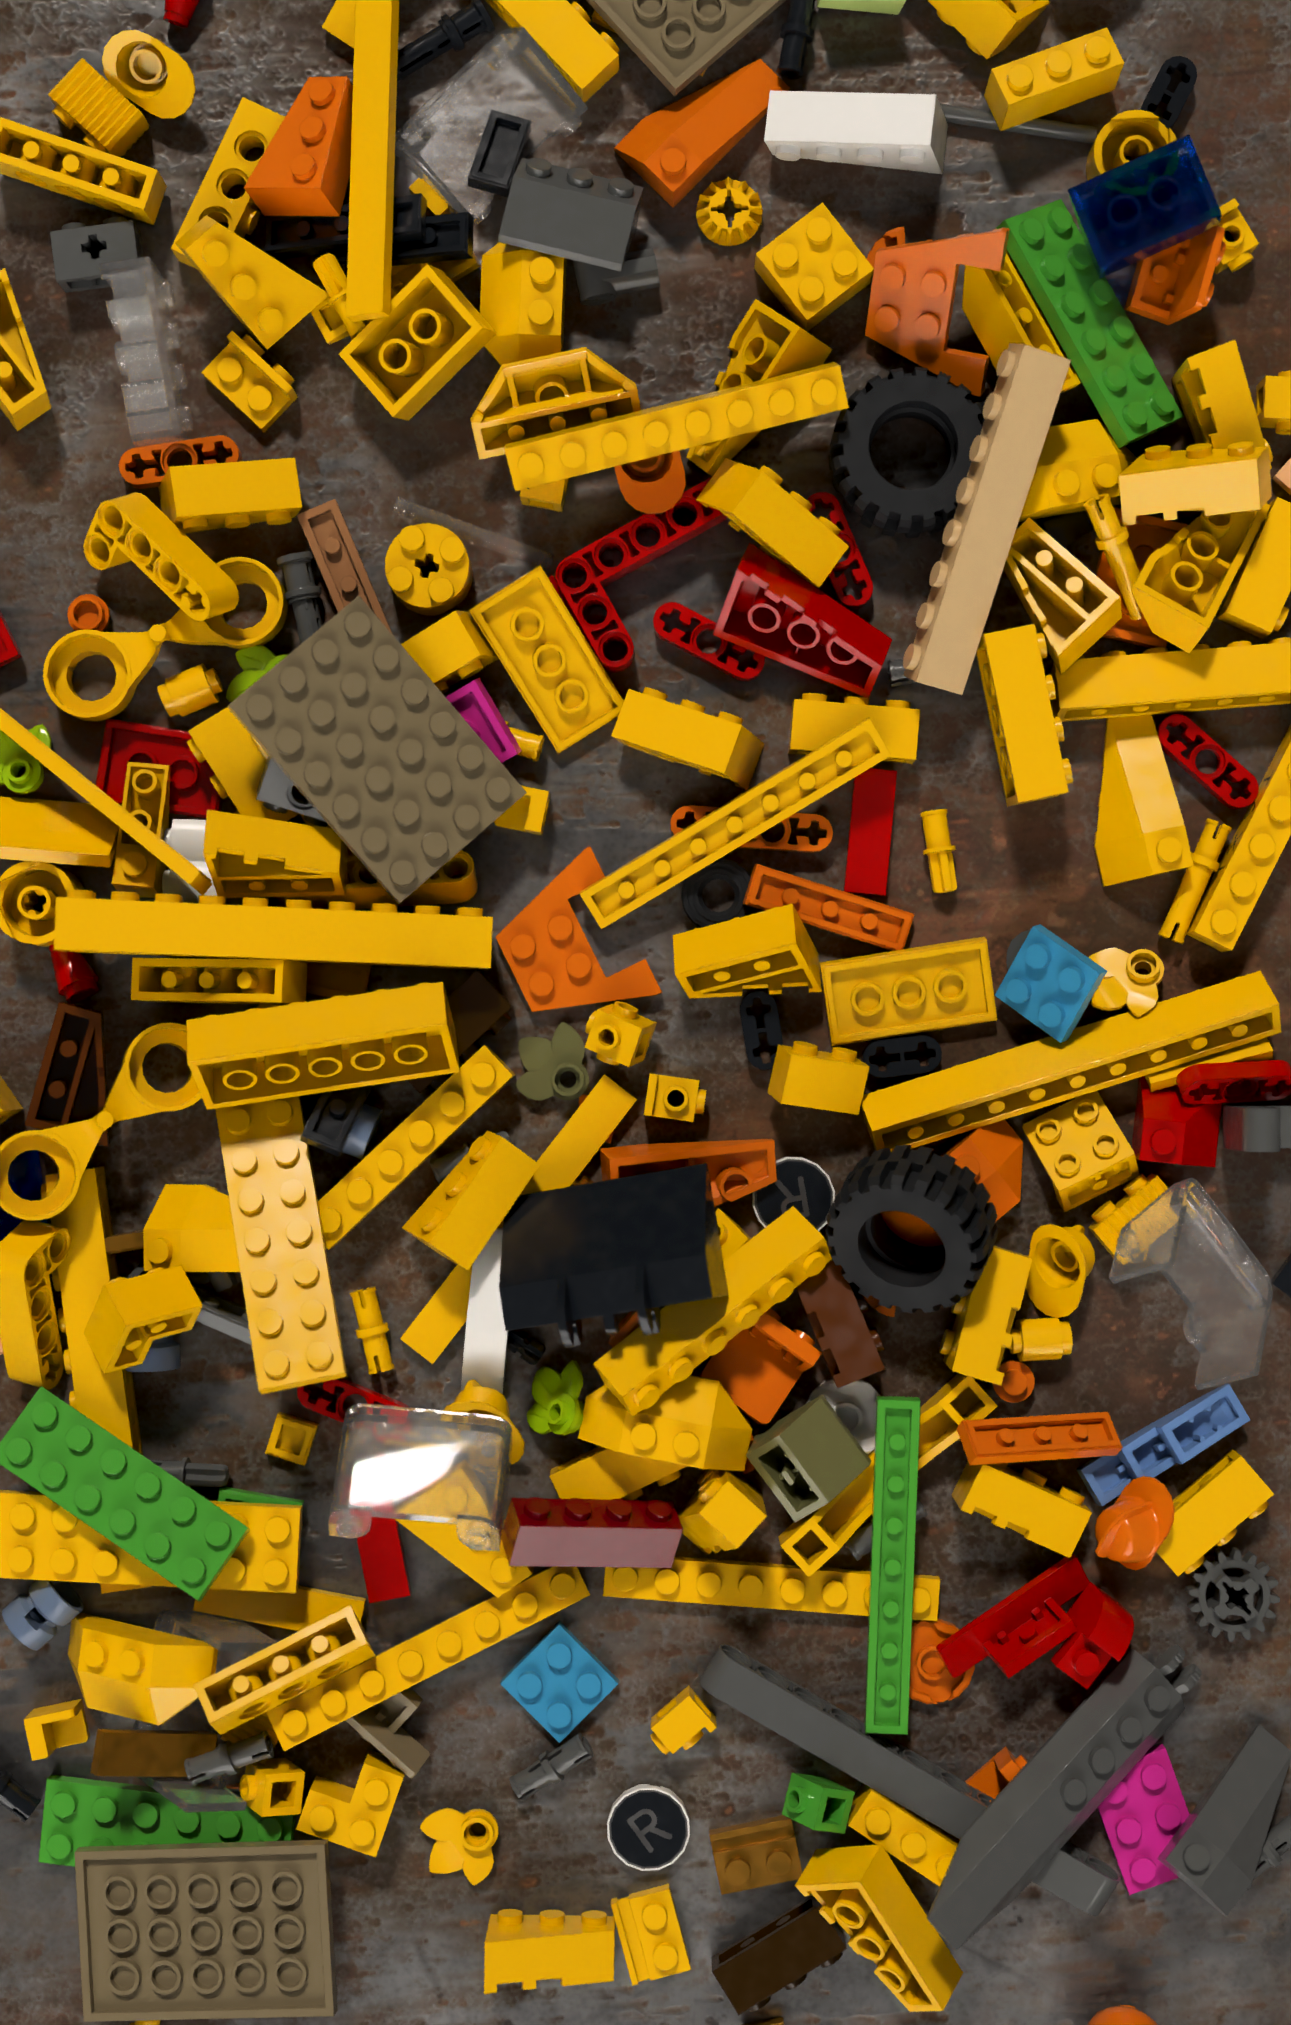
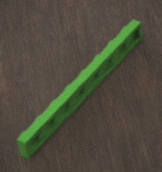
[864,1396,921,1735]

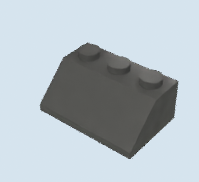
[498,158,644,272]

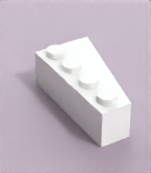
[764,90,948,174]

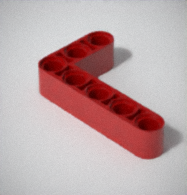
[555,477,728,673]

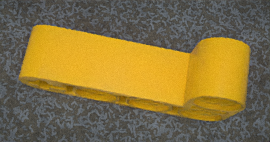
[83,492,239,621]
[0,1220,71,1390]

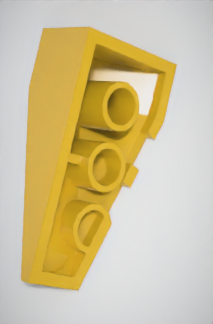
[1130,503,1271,654]

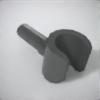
[187,1272,237,1293]

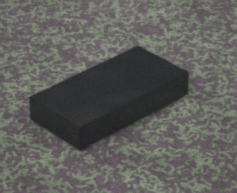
[468,110,532,197]

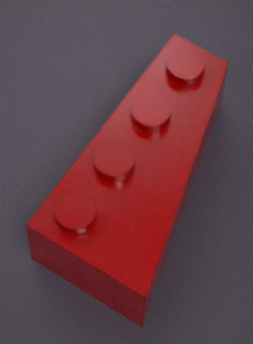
[713,543,892,698]

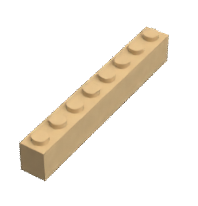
[903,343,1071,695]

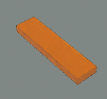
[743,864,914,951]
[956,1412,1123,1465]

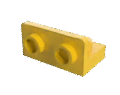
[201,331,298,433]

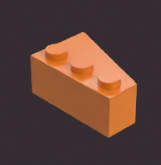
[244,76,353,217]

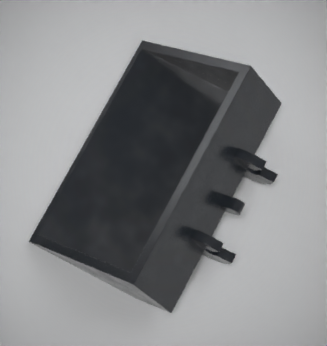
[499,1163,729,1348]

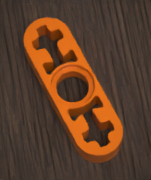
[119,435,242,489]

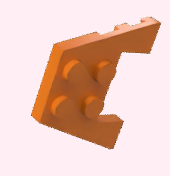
[865,228,1010,397]
[496,846,662,1012]

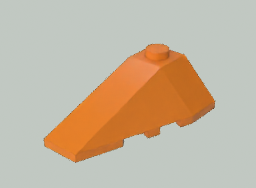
[614,59,790,208]
[600,1139,777,1207]

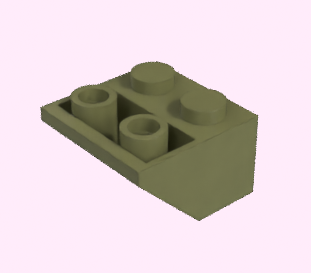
[746,1394,871,1522]

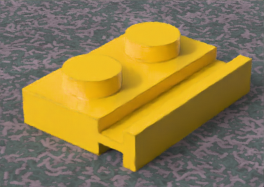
[611,1884,691,1986]

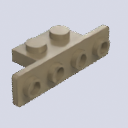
[345,1688,430,1778]

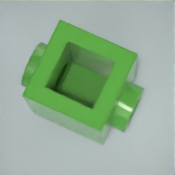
[782,1773,855,1834]

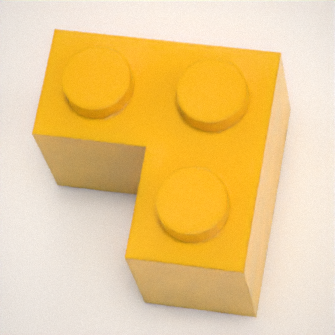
[84,1265,203,1374]
[296,1750,405,1858]

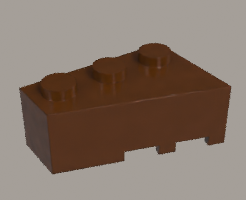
[25,1001,110,1147]
[796,1245,885,1389]

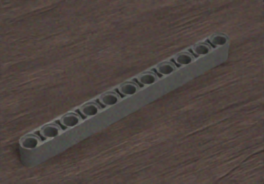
[699,1644,1120,1916]

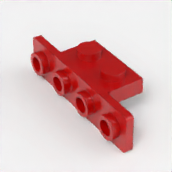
[936,1554,1090,1679]

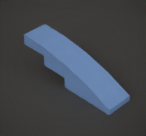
[1076,1383,1250,1506]

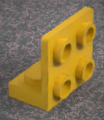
[1022,1091,1139,1212]

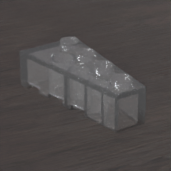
[99,256,193,447]

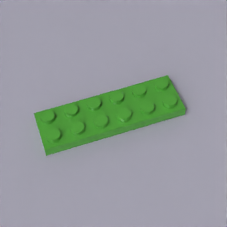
[995,199,1184,449]
[0,1386,250,1602]
[38,1774,296,1867]

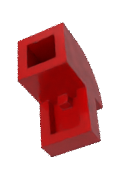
[1051,1582,1134,1689]

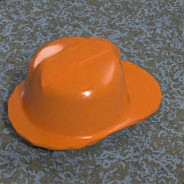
[614,451,686,514]
[1095,1476,1175,1570]

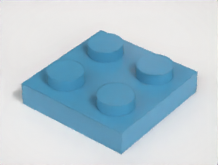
[995,924,1107,1043]
[500,1621,619,1743]

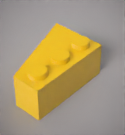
[175,215,329,350]
[0,268,52,431]
[1171,340,1273,470]
[1118,441,1272,526]
[158,458,302,534]
[1003,517,1122,675]
[611,687,765,790]
[203,810,348,898]
[673,903,822,999]
[939,1246,1032,1386]
[391,1461,535,1598]
[952,1462,1092,1558]
[677,1469,767,1555]
[484,1909,615,1994]

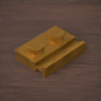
[709,1815,803,1895]

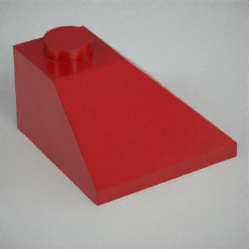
[1132,1076,1222,1167]

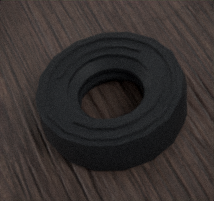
[681,858,754,928]

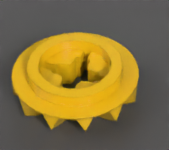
[696,177,763,246]

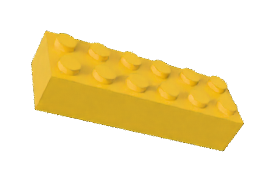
[186,982,460,1110]

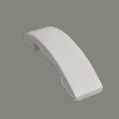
[461,1228,509,1394]

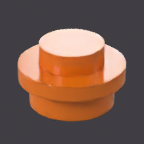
[67,594,110,632]
[992,1360,1035,1403]

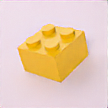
[754,202,874,332]

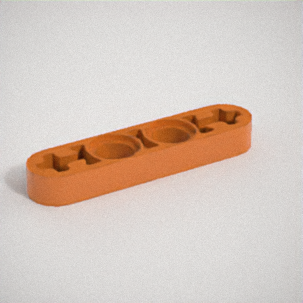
[670,805,833,853]

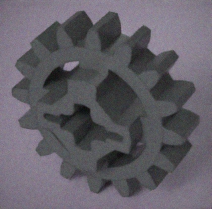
[1185,1547,1280,1642]

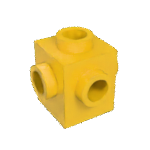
[584,1001,657,1067]

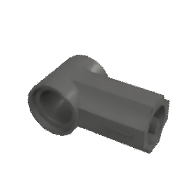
[573,248,660,306]

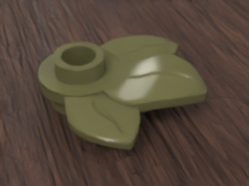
[515,1022,589,1101]

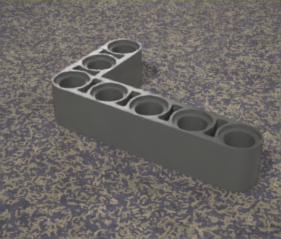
[1223,1105,1291,1152]

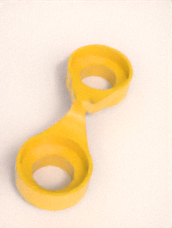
[43,557,288,721]
[0,1023,202,1221]

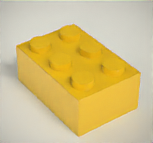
[339,264,497,421]

